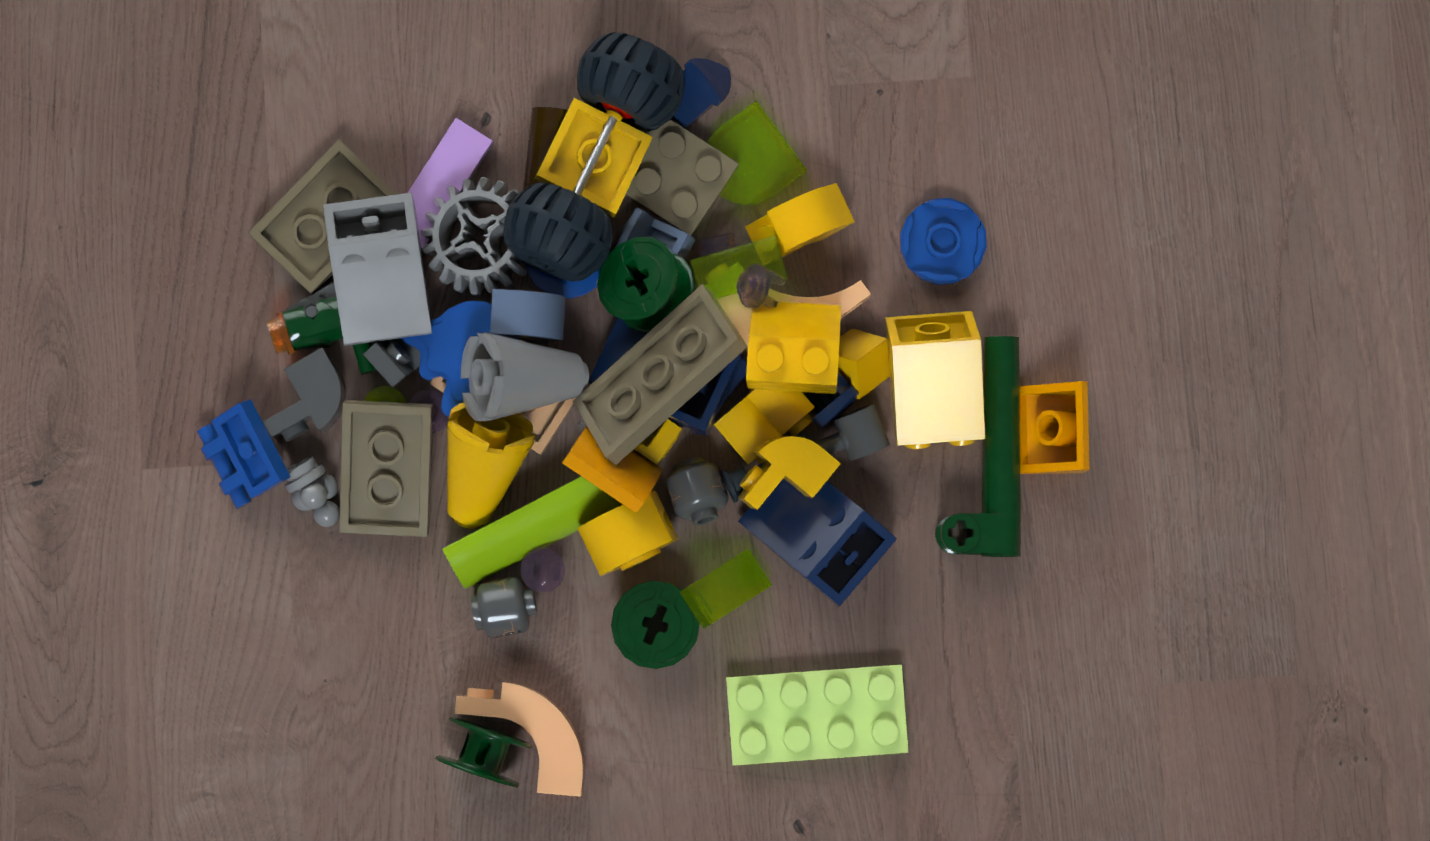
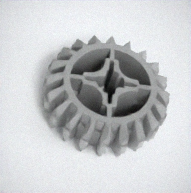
[421,177,527,296]

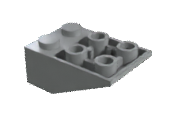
[323,192,432,346]

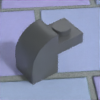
[263,348,346,442]

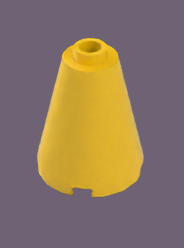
[447,403,535,529]

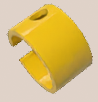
[577,491,679,576]

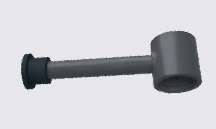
[721,404,890,503]

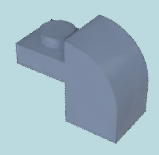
[490,289,566,344]

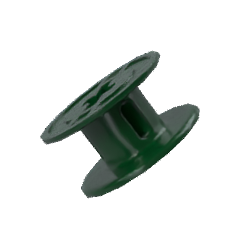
[597,237,696,334]
[611,580,700,669]
[435,717,533,788]

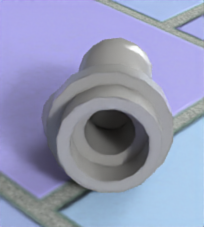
[284,456,340,527]

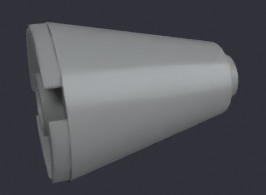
[461,332,589,422]

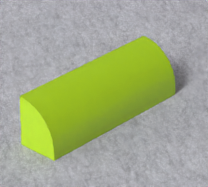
[442,476,620,589]

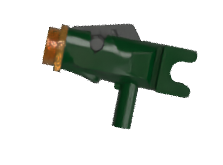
[267,283,377,375]

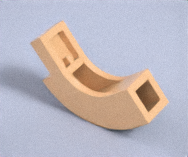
[455,682,585,797]

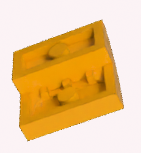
[562,425,662,513]

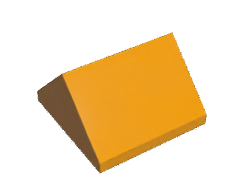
[1020,381,1090,474]

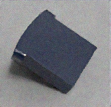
[673,58,731,128]
[802,371,859,429]

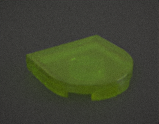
[707,100,808,205]

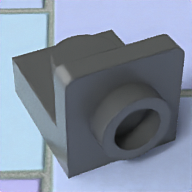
[363,338,420,387]

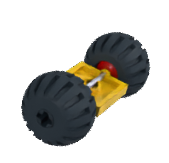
[504,32,685,282]

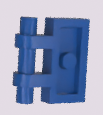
[197,399,291,509]

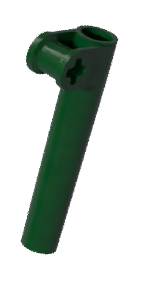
[935,336,1021,557]

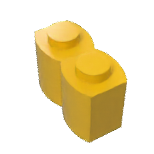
[714,389,815,465]

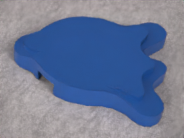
[402,301,521,418]

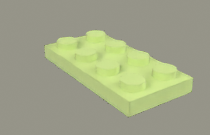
[726,665,909,766]

